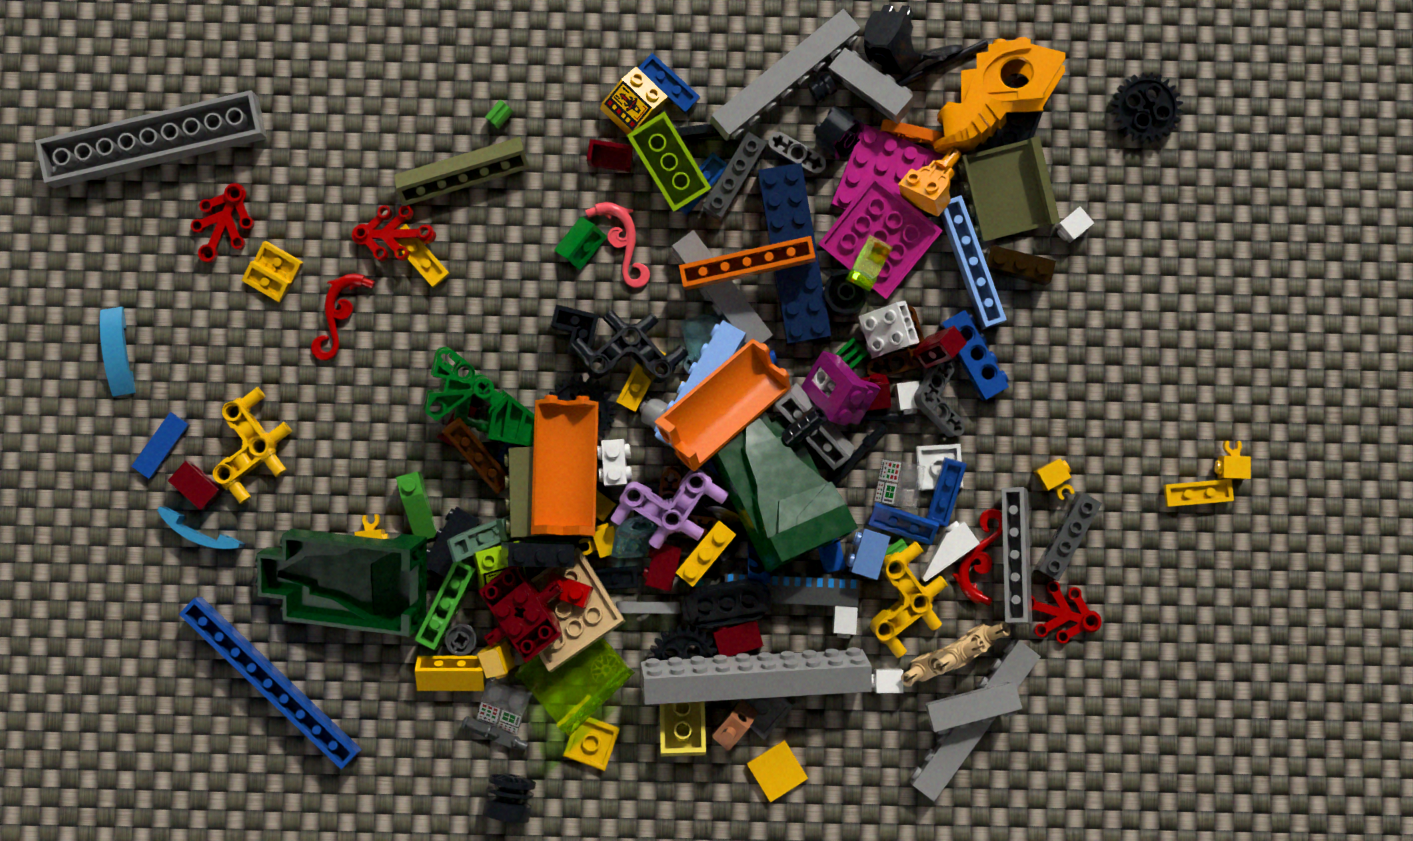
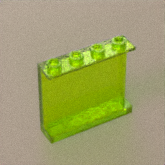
[514,637,635,736]

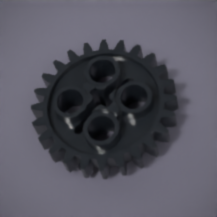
[1110,72,1183,144]
[549,375,616,438]
[648,625,719,661]

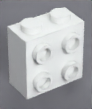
[858,301,920,358]
[598,439,632,487]

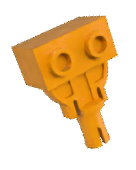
[898,147,962,217]

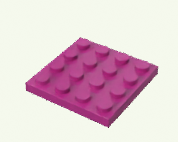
[831,124,944,213]
[818,175,943,299]

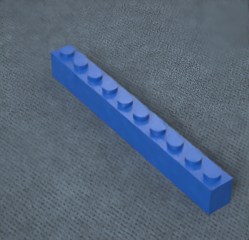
[179,597,362,770]

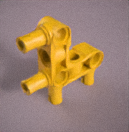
[213,387,292,504]
[870,541,948,658]

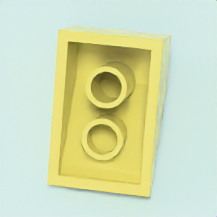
[660,701,706,757]

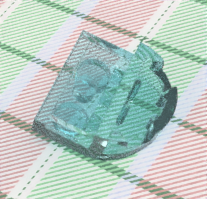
[679,315,721,364]
[611,515,658,558]

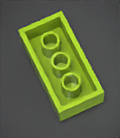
[627,111,711,212]

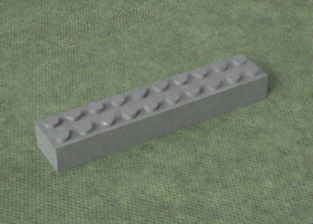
[35,90,267,188]
[641,647,872,705]

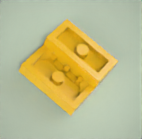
[241,241,304,302]

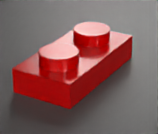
[545,572,593,609]

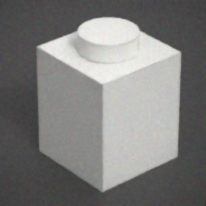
[1056,207,1094,243]
[894,381,919,415]
[832,606,858,638]
[872,669,903,693]

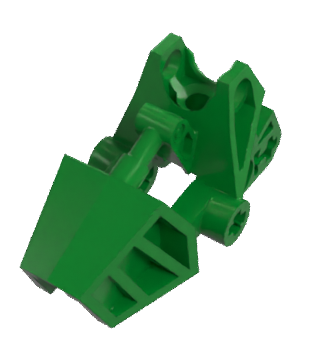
[423,347,535,447]

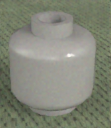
[639,397,668,429]

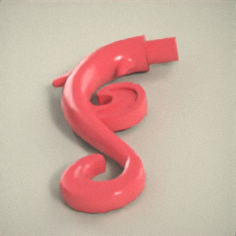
[585,202,650,288]

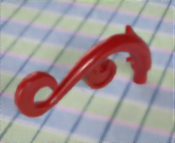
[311,273,375,361]
[952,509,1003,606]

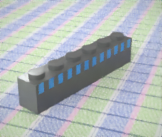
[724,570,859,607]

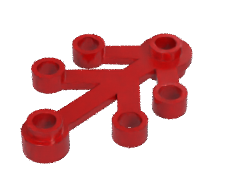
[190,183,254,263]
[352,205,436,262]
[1031,581,1102,643]

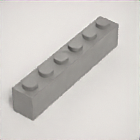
[671,230,773,347]
[1001,487,1032,624]

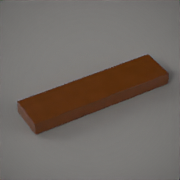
[442,417,509,495]

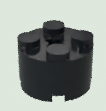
[813,106,864,160]
[823,270,869,317]

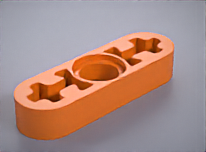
[880,119,944,146]

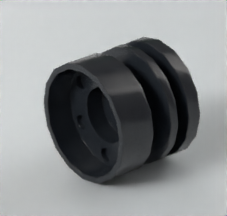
[483,773,536,823]

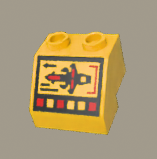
[600,67,668,135]

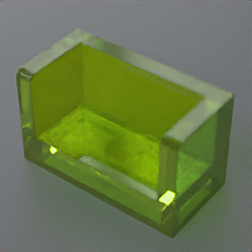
[846,235,893,291]

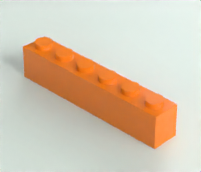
[679,236,817,290]

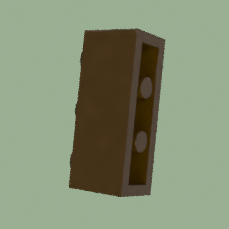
[985,245,1056,286]

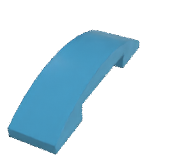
[100,307,136,397]
[157,506,245,549]

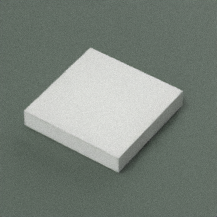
[915,444,963,491]

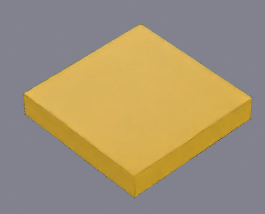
[563,713,620,771]
[747,739,808,802]

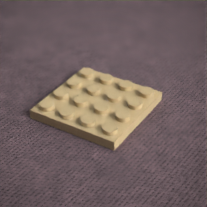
[523,547,626,672]

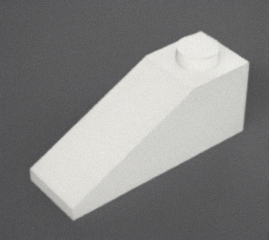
[920,521,980,582]

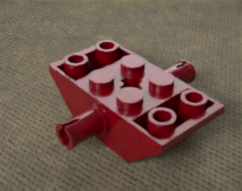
[479,566,563,663]

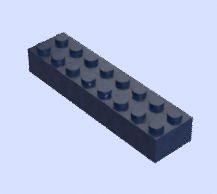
[757,163,831,346]

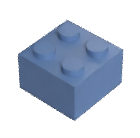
[846,529,890,580]

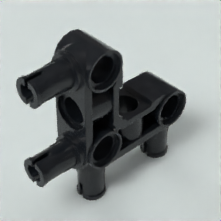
[570,310,689,383]

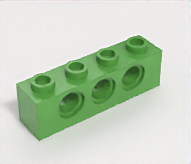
[415,560,477,650]

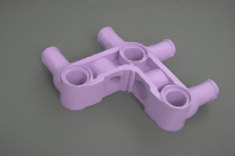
[610,468,728,549]

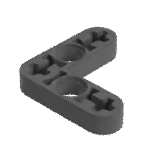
[914,359,965,437]

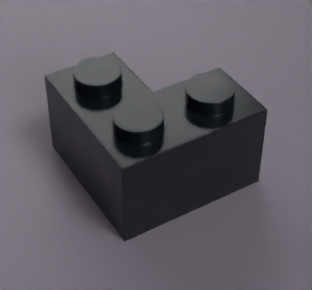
[551,305,601,358]

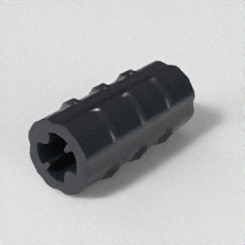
[782,405,827,448]

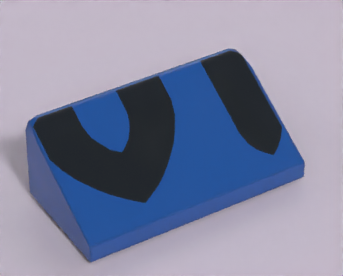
[748,539,770,583]

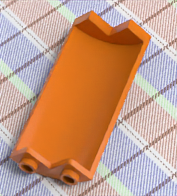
[654,339,791,472]
[531,395,599,536]

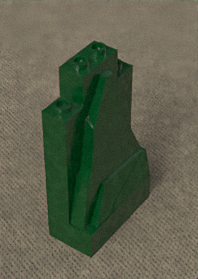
[711,411,858,573]
[255,529,427,637]

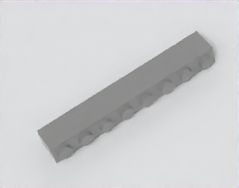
[710,8,860,141]
[910,639,1041,801]

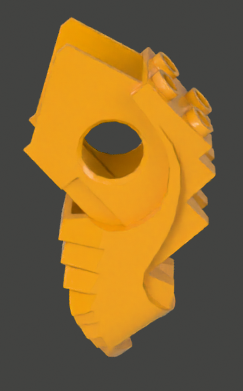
[934,37,1065,154]

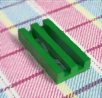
[836,338,868,369]

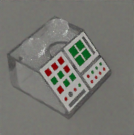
[874,458,926,510]
[476,677,533,735]

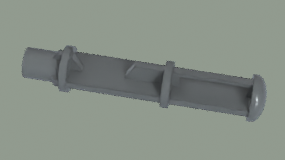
[462,716,528,751]

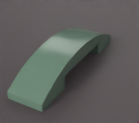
[447,515,516,562]

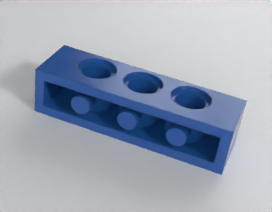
[939,310,1009,401]

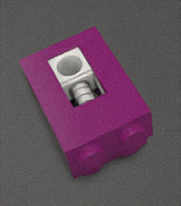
[801,351,881,426]

